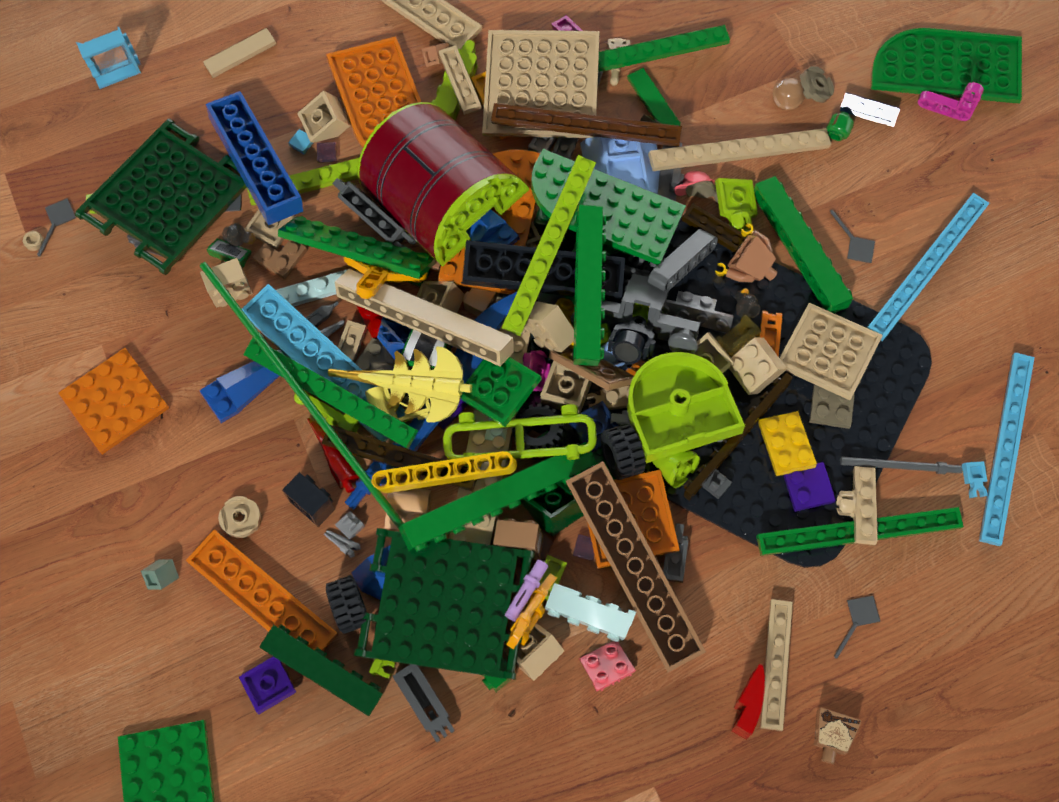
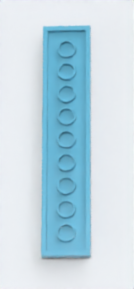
[242,284,406,442]

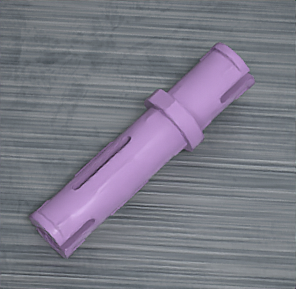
[505,560,548,622]

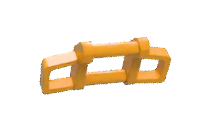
[506,573,557,649]

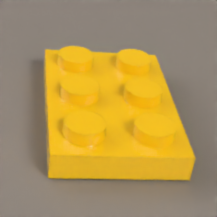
[758,411,817,476]

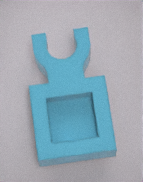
[962,461,988,498]

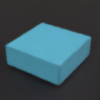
[288,129,313,154]

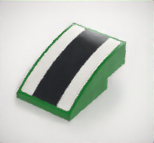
[401,329,451,370]

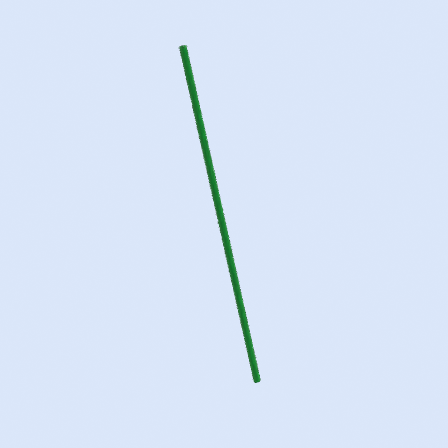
[199,262,404,528]

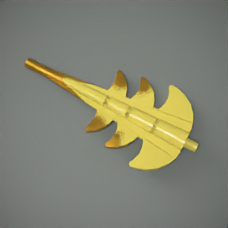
[328,346,472,423]

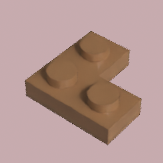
[253,240,308,279]

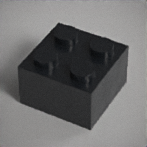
[282,472,335,527]

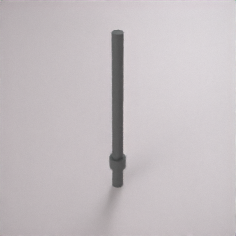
[840,457,963,474]

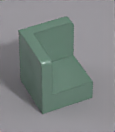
[141,559,179,590]

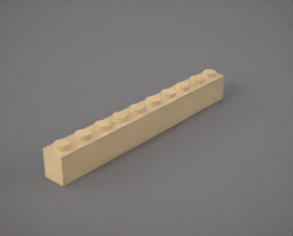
[335,269,514,367]

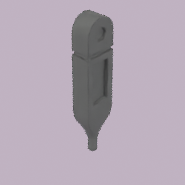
[306,302,339,327]

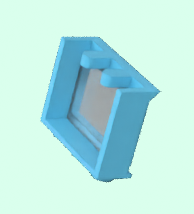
[76,27,141,89]

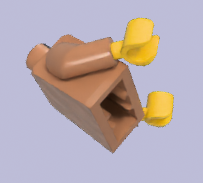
[715,223,777,282]

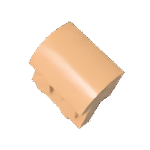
[384,489,432,530]

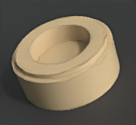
[23,231,44,251]

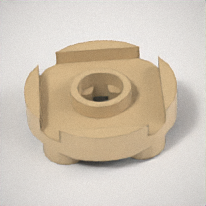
[218,496,261,538]

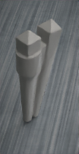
[324,530,361,558]

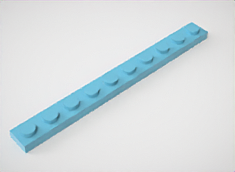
[867,193,989,341]
[979,353,1035,547]

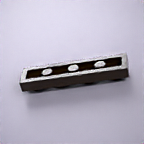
[682,203,746,254]

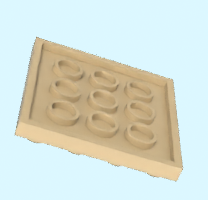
[780,303,883,401]

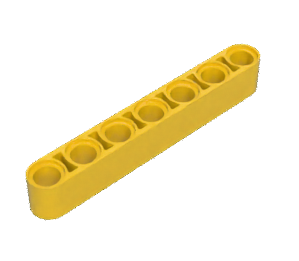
[372,451,517,493]

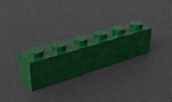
[259,624,383,717]

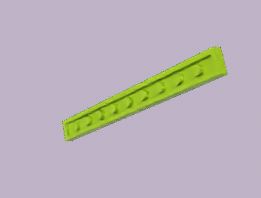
[502,155,596,336]

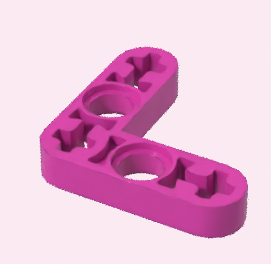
[918,82,984,121]

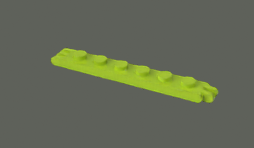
[247,158,359,205]

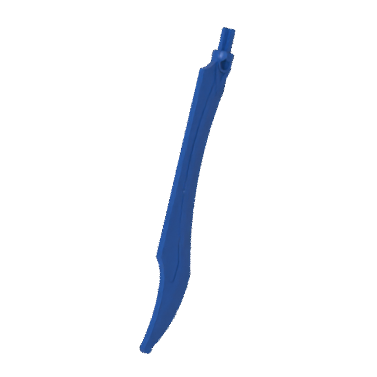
[345,292,517,510]

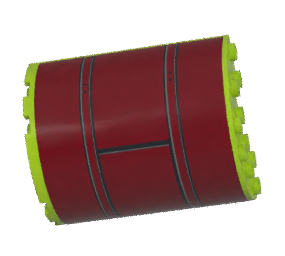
[358,102,530,267]

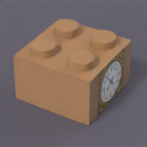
[493,518,544,560]

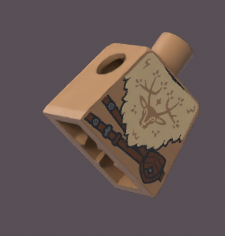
[814,708,861,764]

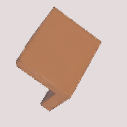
[422,42,450,67]

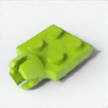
[715,178,758,232]

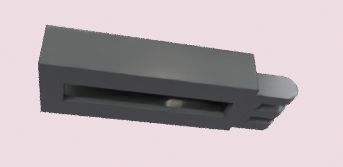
[393,664,455,743]

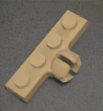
[836,466,878,545]

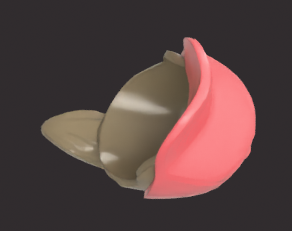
[674,171,718,203]

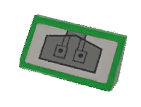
[207,238,252,268]

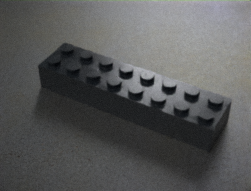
[461,240,625,301]

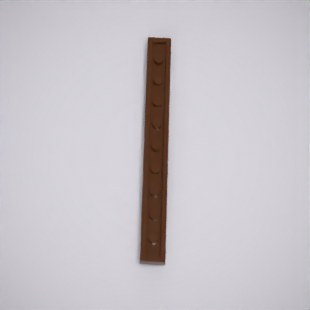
[491,103,682,147]

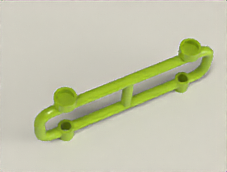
[443,404,597,467]

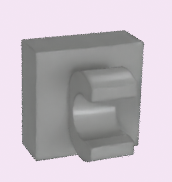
[335,511,365,540]

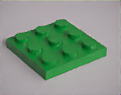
[460,357,542,427]

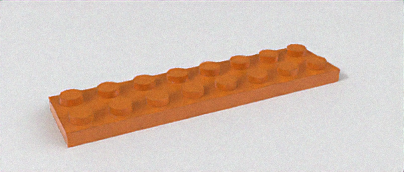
[185,530,338,651]

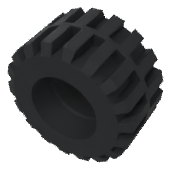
[512,404,565,460]
[601,423,645,480]
[326,575,367,634]

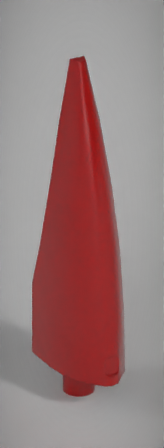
[307,418,359,493]

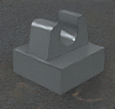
[702,470,732,500]

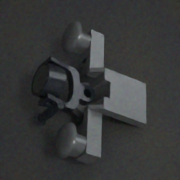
[571,274,700,365]

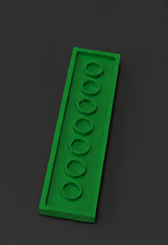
[278,216,435,279]

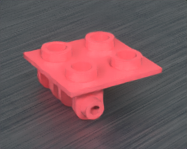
[579,641,636,692]

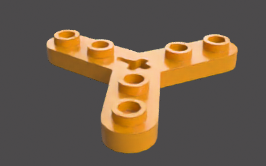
[343,257,427,299]

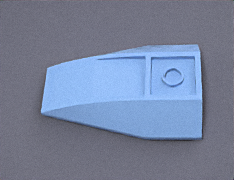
[580,137,660,194]

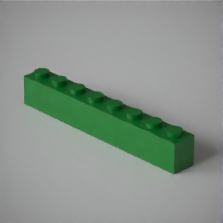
[754,176,853,313]
[573,205,606,366]

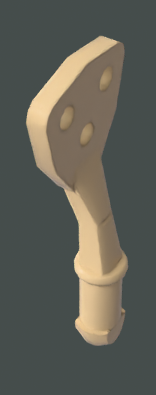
[607,38,630,86]

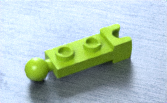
[294,390,361,433]

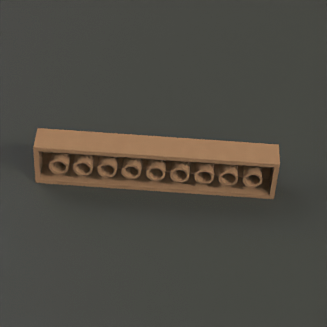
[566,462,706,672]

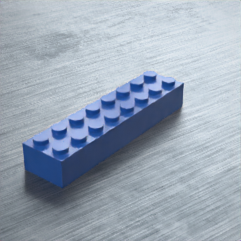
[206,91,304,225]

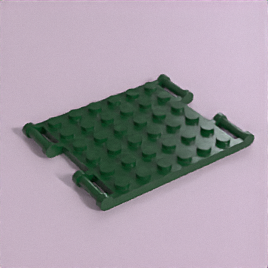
[75,119,247,275]
[354,528,535,680]

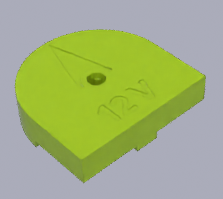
[627,352,745,463]

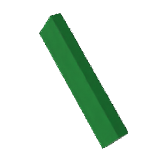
[627,68,681,126]

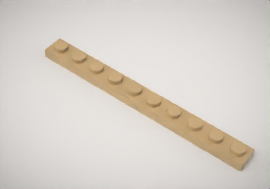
[648,128,831,171]

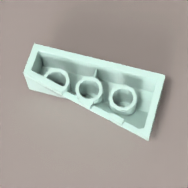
[544,583,636,642]

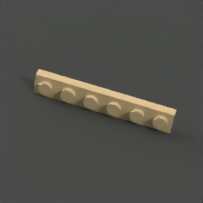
[760,599,793,731]

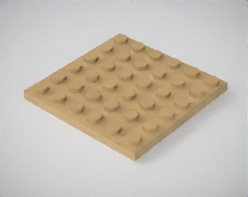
[482,30,600,138]

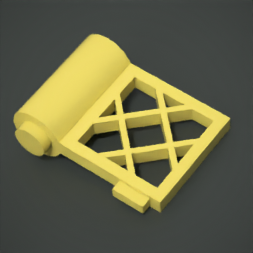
[365,386,431,422]

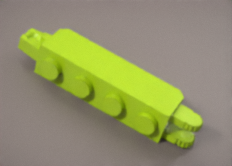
[431,40,478,120]

